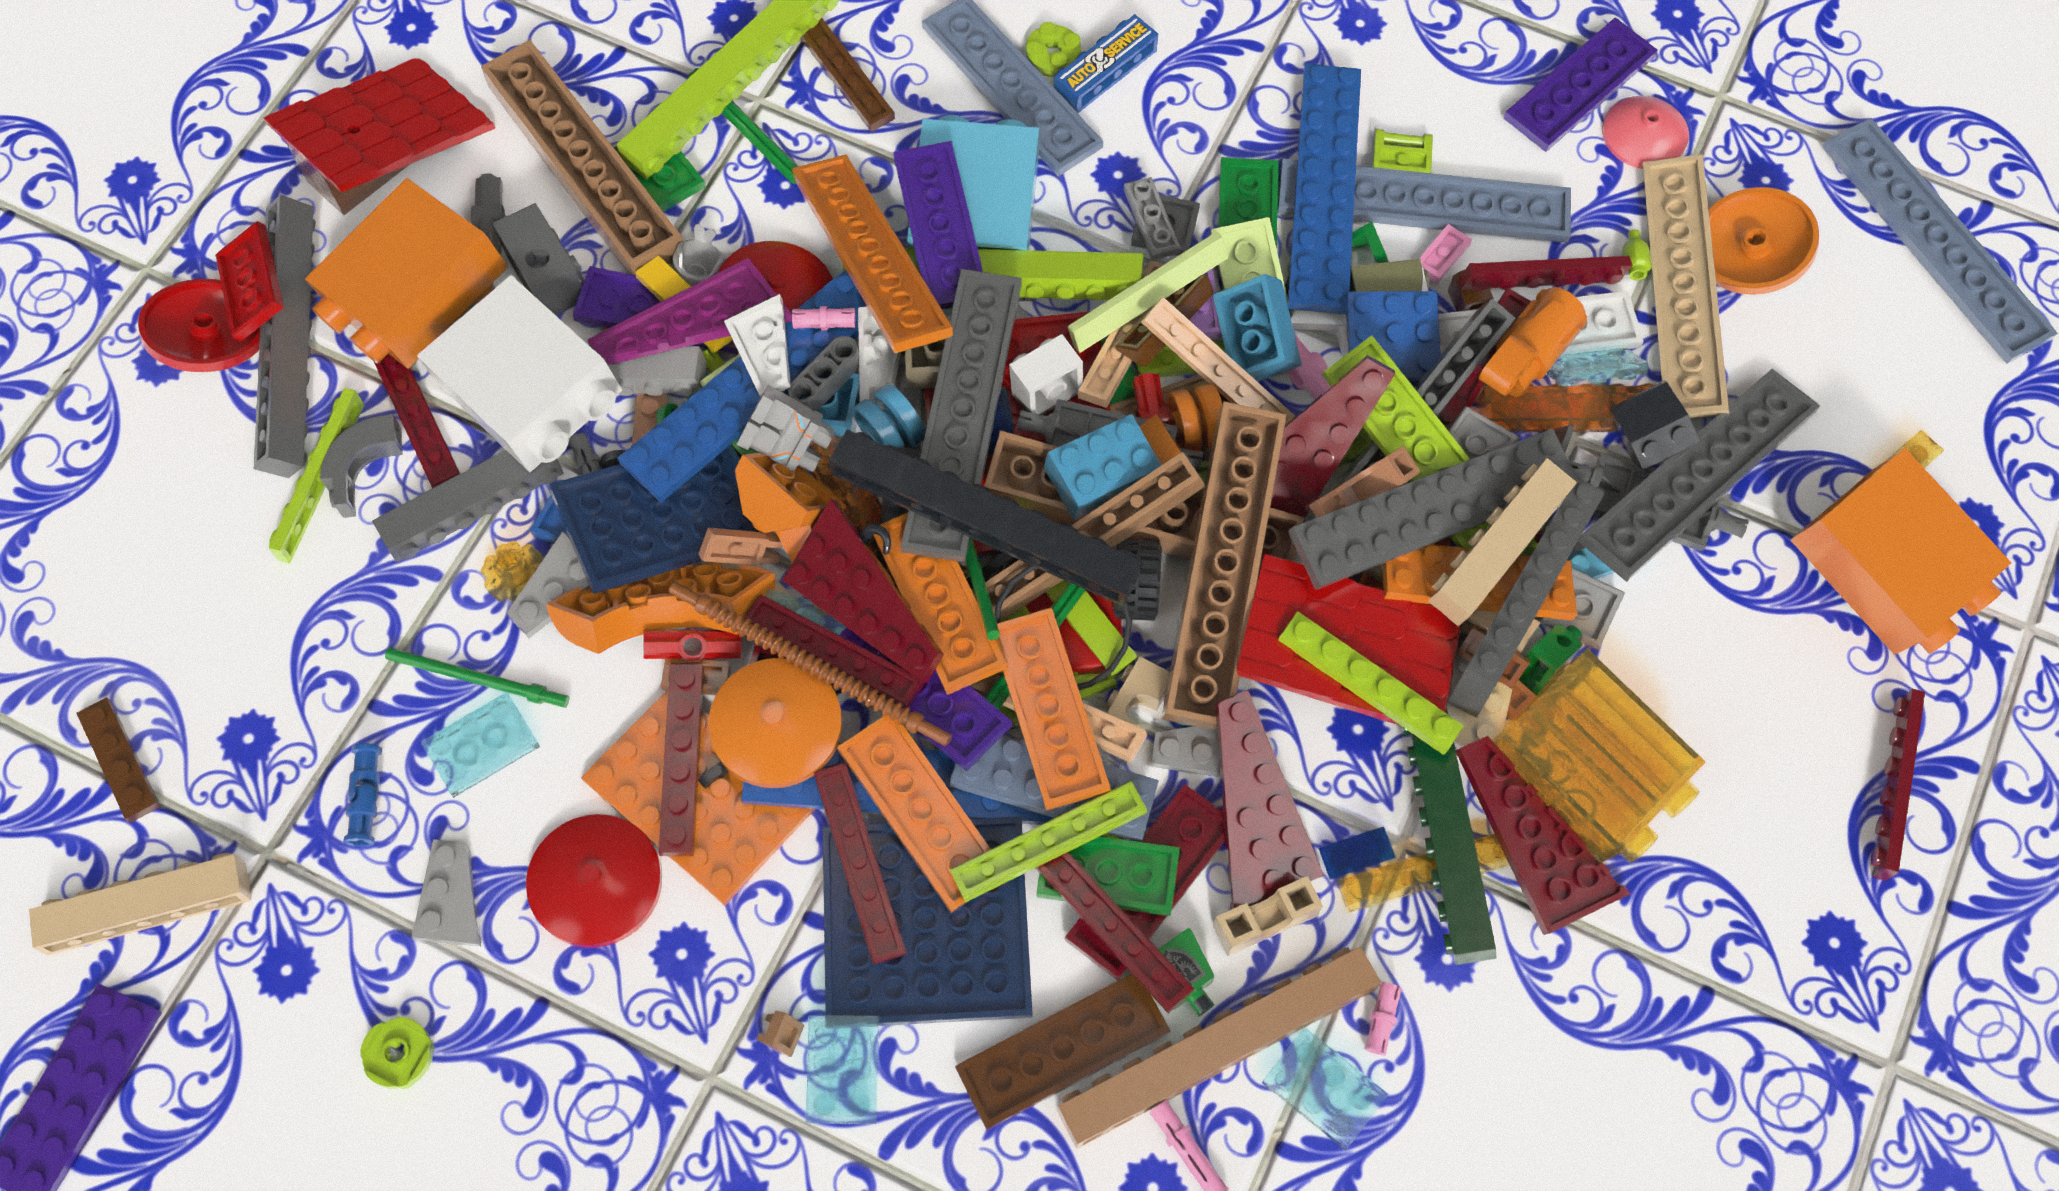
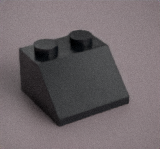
[1609,380,1700,470]

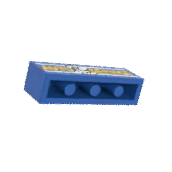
[1054,14,1159,113]

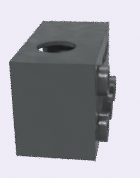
[492,202,584,315]

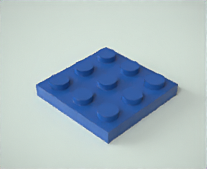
[1345,291,1441,382]

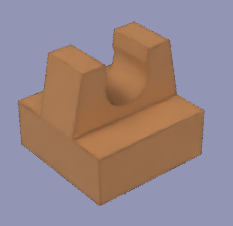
[757,1010,805,1057]

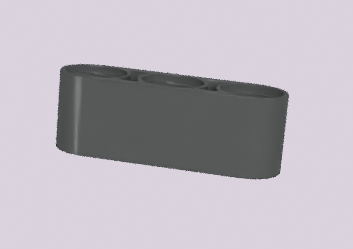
[788,336,859,412]

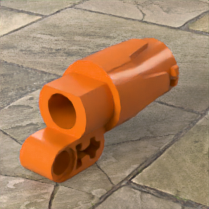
[1479,287,1587,397]

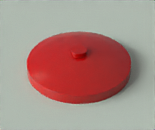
[718,241,833,314]
[138,279,260,372]
[526,814,663,948]

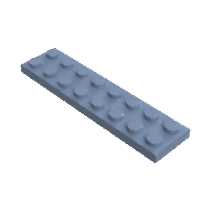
[922,0,1104,177]

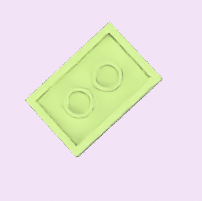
[1211,217,1288,301]

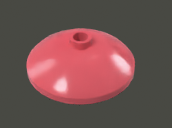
[1602,96,1689,169]

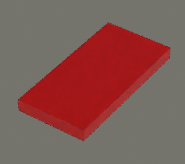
[215,221,284,342]

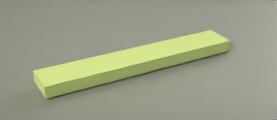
[1067,232,1228,353]

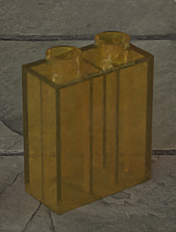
[1492,648,1706,863]

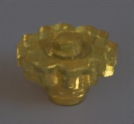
[481,541,544,604]

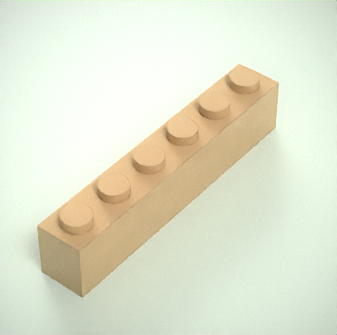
[1428,458,1577,626]
[29,853,252,956]

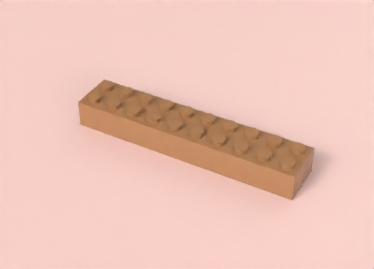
[481,40,683,275]
[1161,401,1287,731]
[984,430,1304,580]

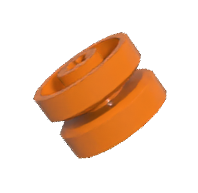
[1167,383,1222,452]

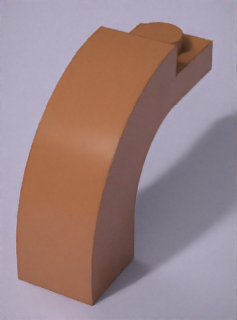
[1309,445,1420,518]

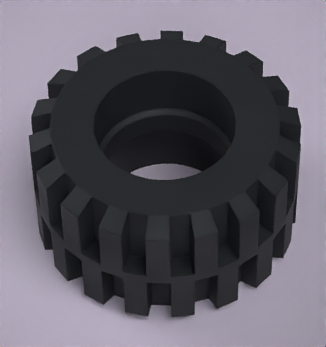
[1113,539,1162,621]

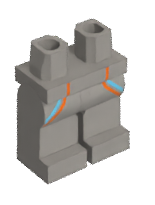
[736,384,835,472]

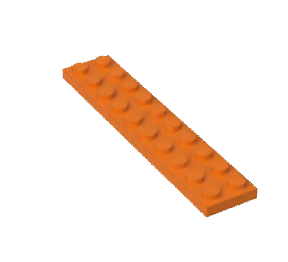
[792,154,953,353]

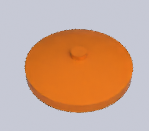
[1709,187,1819,295]
[708,658,842,788]

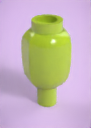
[1622,229,1652,281]

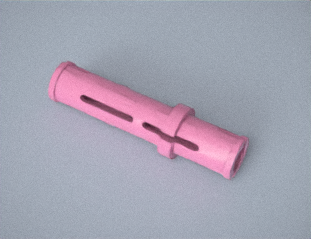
[1149,1100,1229,1191]

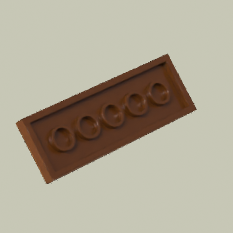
[955,974,1171,1131]

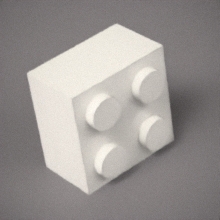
[1009,334,1083,415]

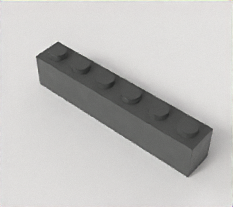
[372,450,564,563]

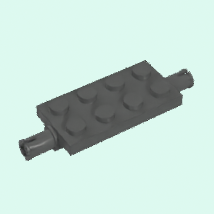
[1017,399,1204,471]
[1568,454,1749,551]

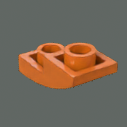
[1139,414,1182,465]

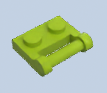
[1372,128,1433,173]

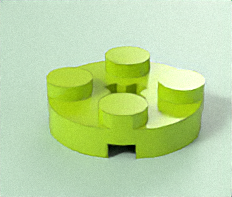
[1025,22,1081,77]
[360,1017,435,1089]

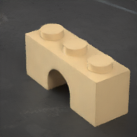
[1098,657,1169,765]
[1213,876,1323,957]

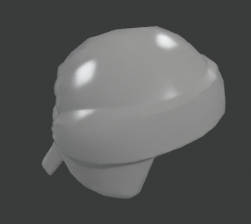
[672,224,724,286]

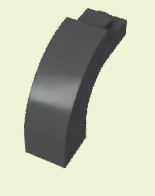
[320,414,403,518]

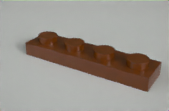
[76,697,161,823]

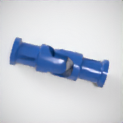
[343,743,383,847]

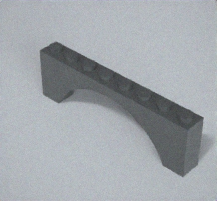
[1448,477,1605,718]

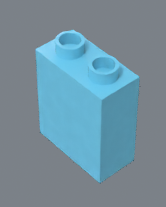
[907,115,1039,250]

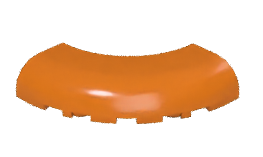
[546,562,775,654]

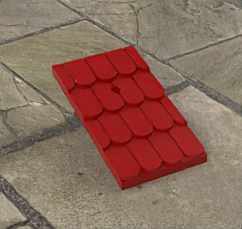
[263,58,496,216]
[1236,554,1463,726]

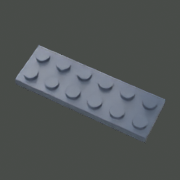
[949,734,1159,842]

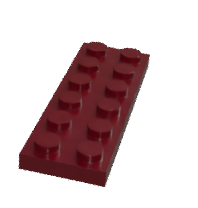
[1064,784,1225,981]

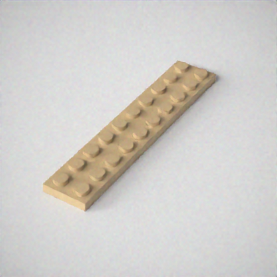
[1643,154,1729,419]

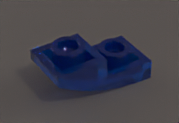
[1318,826,1396,880]

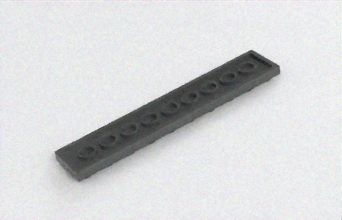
[901,269,1022,562]
[1578,368,1821,582]
[1288,429,1576,590]

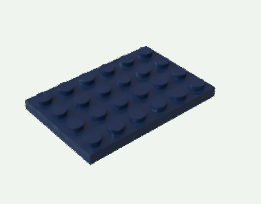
[549,444,761,594]

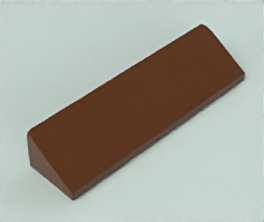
[1115,275,1213,367]

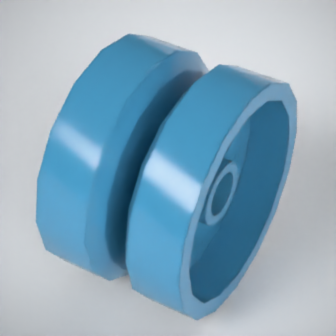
[851,383,926,448]

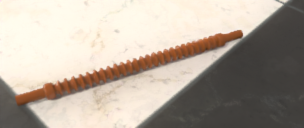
[669,582,952,747]

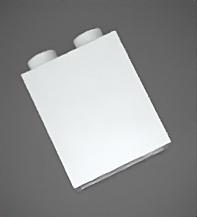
[417,275,622,472]

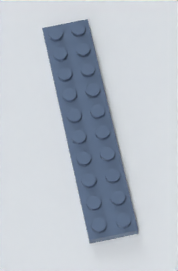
[1822,118,2058,364]
[1278,158,1571,243]

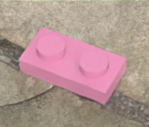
[1419,224,1472,285]

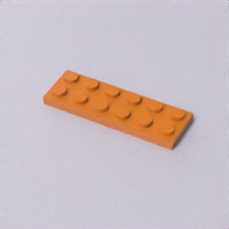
[873,513,1008,695]
[1382,544,1577,621]
[995,608,1111,811]
[837,715,991,913]

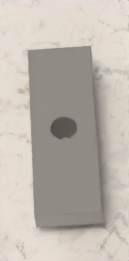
[1124,177,1180,260]

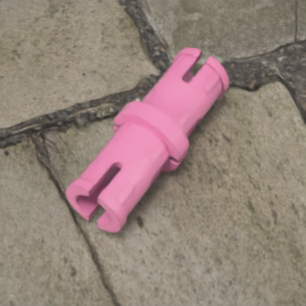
[792,306,855,331]
[1364,982,1402,1056]

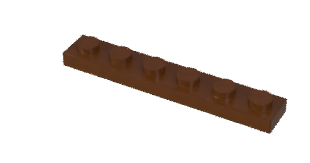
[800,18,895,132]

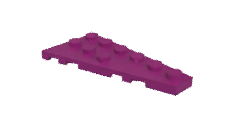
[587,258,792,365]

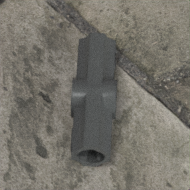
[471,173,506,255]

